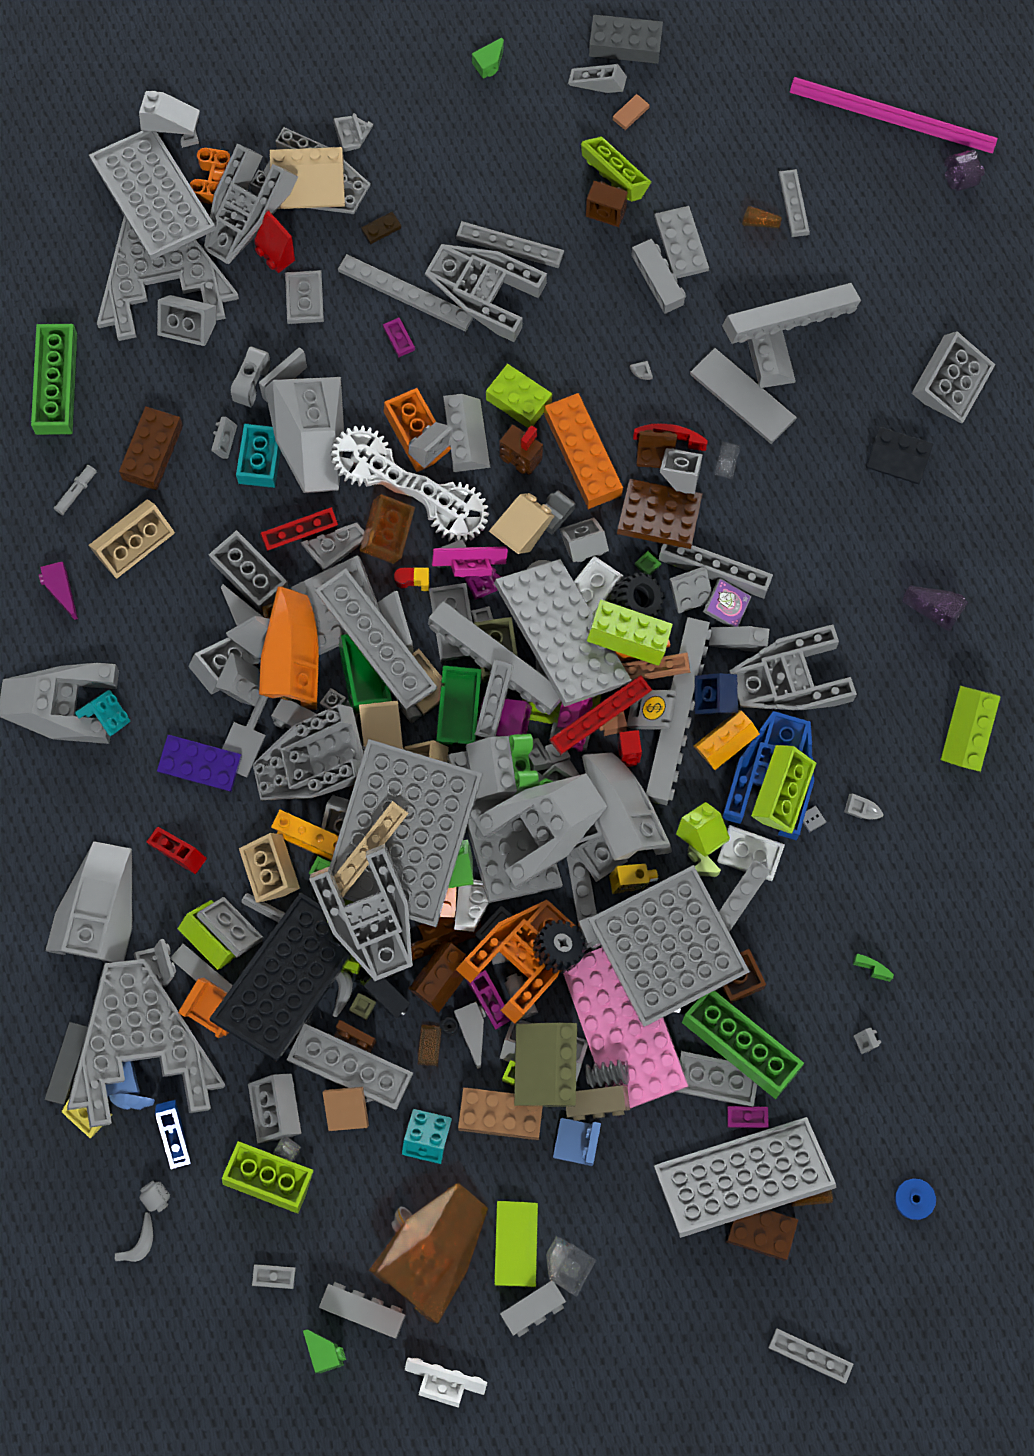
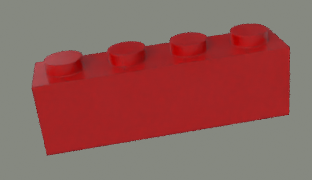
[260,507,338,551]

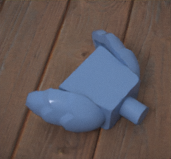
[105,1061,155,1110]

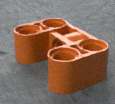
[190,148,231,204]

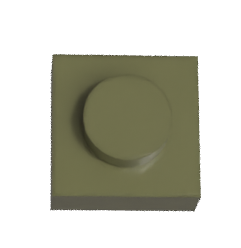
[349,993,376,1021]

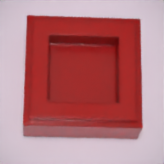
[521,426,537,451]

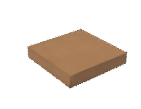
[323,1087,369,1131]

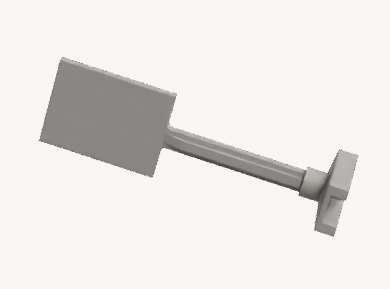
[222,695,268,777]

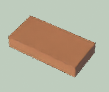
[612,94,649,130]

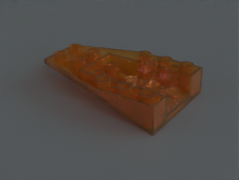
[369,1183,488,1324]

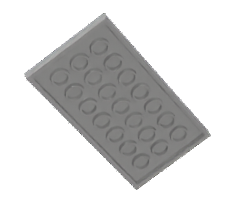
[89,130,216,260]
[494,559,631,707]
[447,751,563,903]
[654,1117,836,1238]

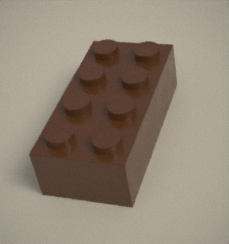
[119,406,183,490]

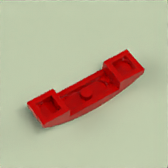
[633,424,708,451]

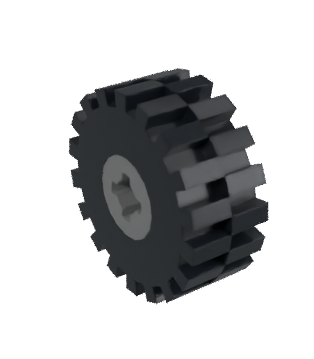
[533,920,586,974]

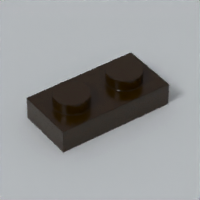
[361,212,401,245]

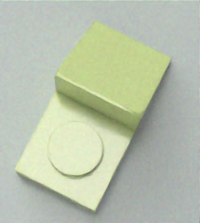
[688,845,721,877]

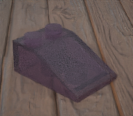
[902,586,968,632]

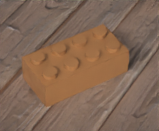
[458,1087,543,1140]

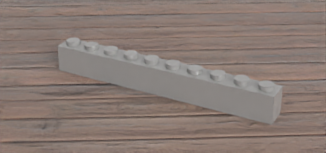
[646,617,712,805]

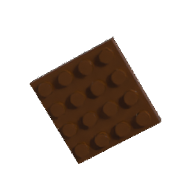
[617,479,703,549]

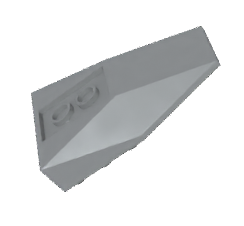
[250,127,370,214]
[265,377,344,493]
[253,704,364,800]

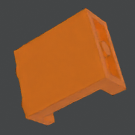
[178,977,229,1038]

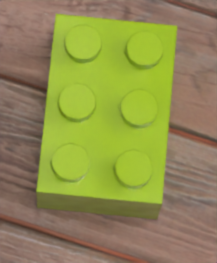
[486,364,552,428]

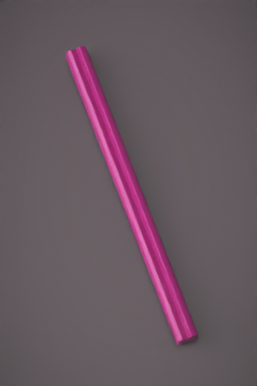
[790,77,998,154]

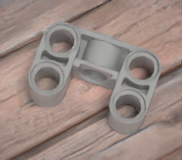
[231,346,271,407]

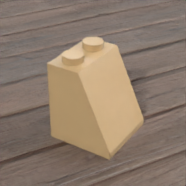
[489,493,555,554]
[359,701,403,752]

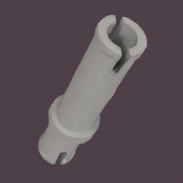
[54,465,97,515]

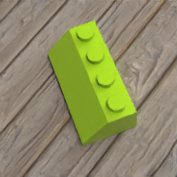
[581,137,651,201]
[941,686,1000,772]
[751,745,816,834]
[222,1141,313,1214]

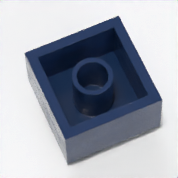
[695,673,738,715]

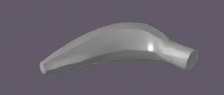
[332,969,353,1017]
[115,1212,153,1262]

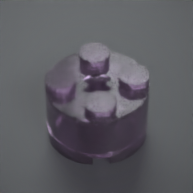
[944,150,985,191]

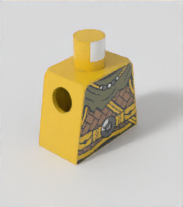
[609,864,658,894]

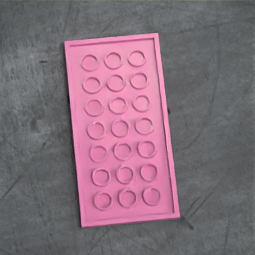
[563,948,689,1108]

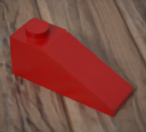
[146,827,207,874]

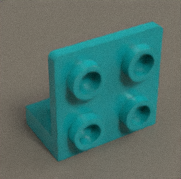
[75,690,130,736]
[402,1109,452,1164]

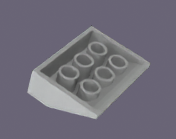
[912,331,995,423]

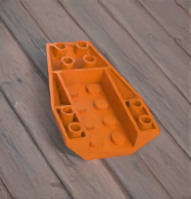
[259,586,319,710]

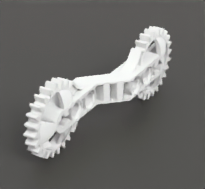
[331,426,489,543]

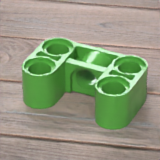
[509,734,539,795]

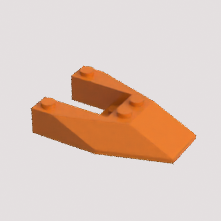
[456,900,576,1024]

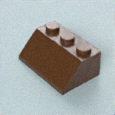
[408,941,467,1013]

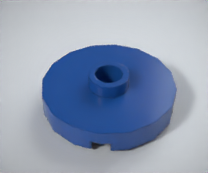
[895,1179,936,1220]

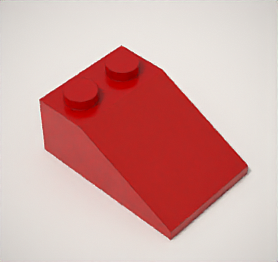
[254,210,295,273]

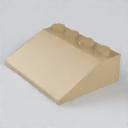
[270,147,345,209]

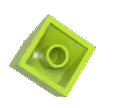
[676,802,730,857]

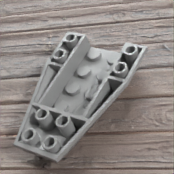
[582,753,672,860]
[46,842,132,963]

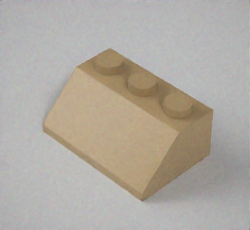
[239,833,300,903]

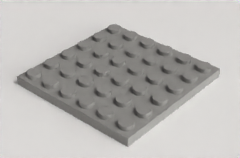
[588,865,750,1027]

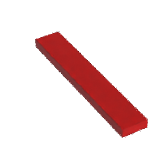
[549,675,652,755]

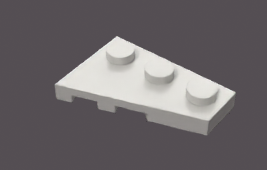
[454,880,489,932]

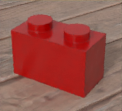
[618,730,642,767]

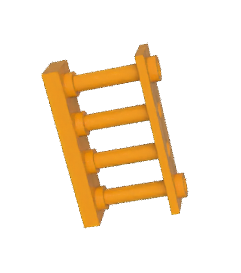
[271,810,339,861]

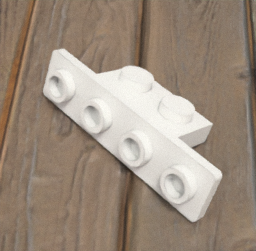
[405,1358,487,1407]

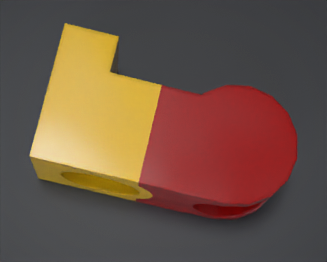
[394,568,429,591]

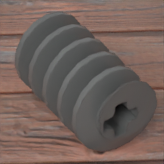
[586,1059,630,1089]

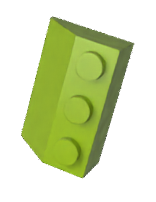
[177,900,236,970]

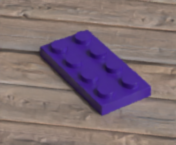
[157,735,242,792]

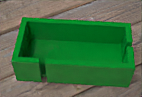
[339,634,392,714]
[436,666,481,748]

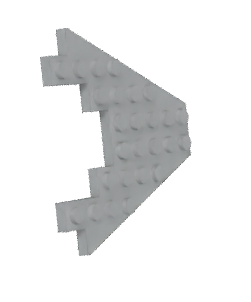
[97,216,239,341]
[67,959,225,1128]

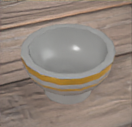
[391,1207,419,1235]

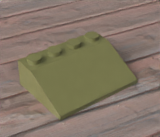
[514,1023,577,1107]

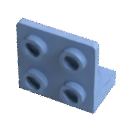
[553,1118,601,1166]

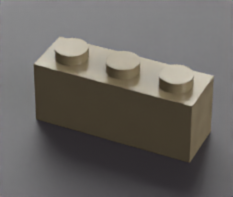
[566,1085,630,1121]

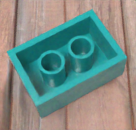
[236,424,281,488]

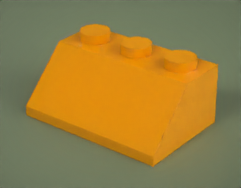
[694,710,760,770]

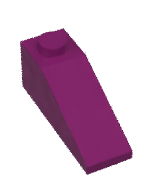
[39,562,78,620]
[466,969,511,1030]

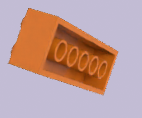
[544,393,623,509]

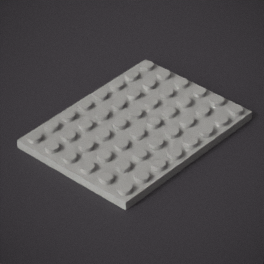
[330,739,483,927]

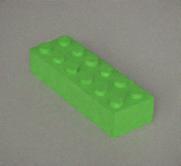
[31,324,77,435]
[682,991,804,1099]

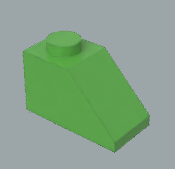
[472,38,504,79]

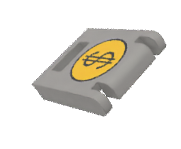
[627,690,677,730]

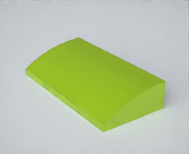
[495,1201,538,1287]

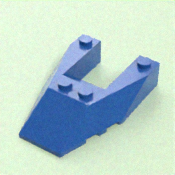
[722,711,814,840]

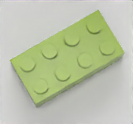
[587,599,673,666]

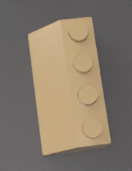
[89,499,175,579]

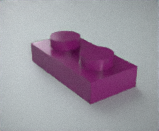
[383,318,415,357]
[727,1106,768,1128]

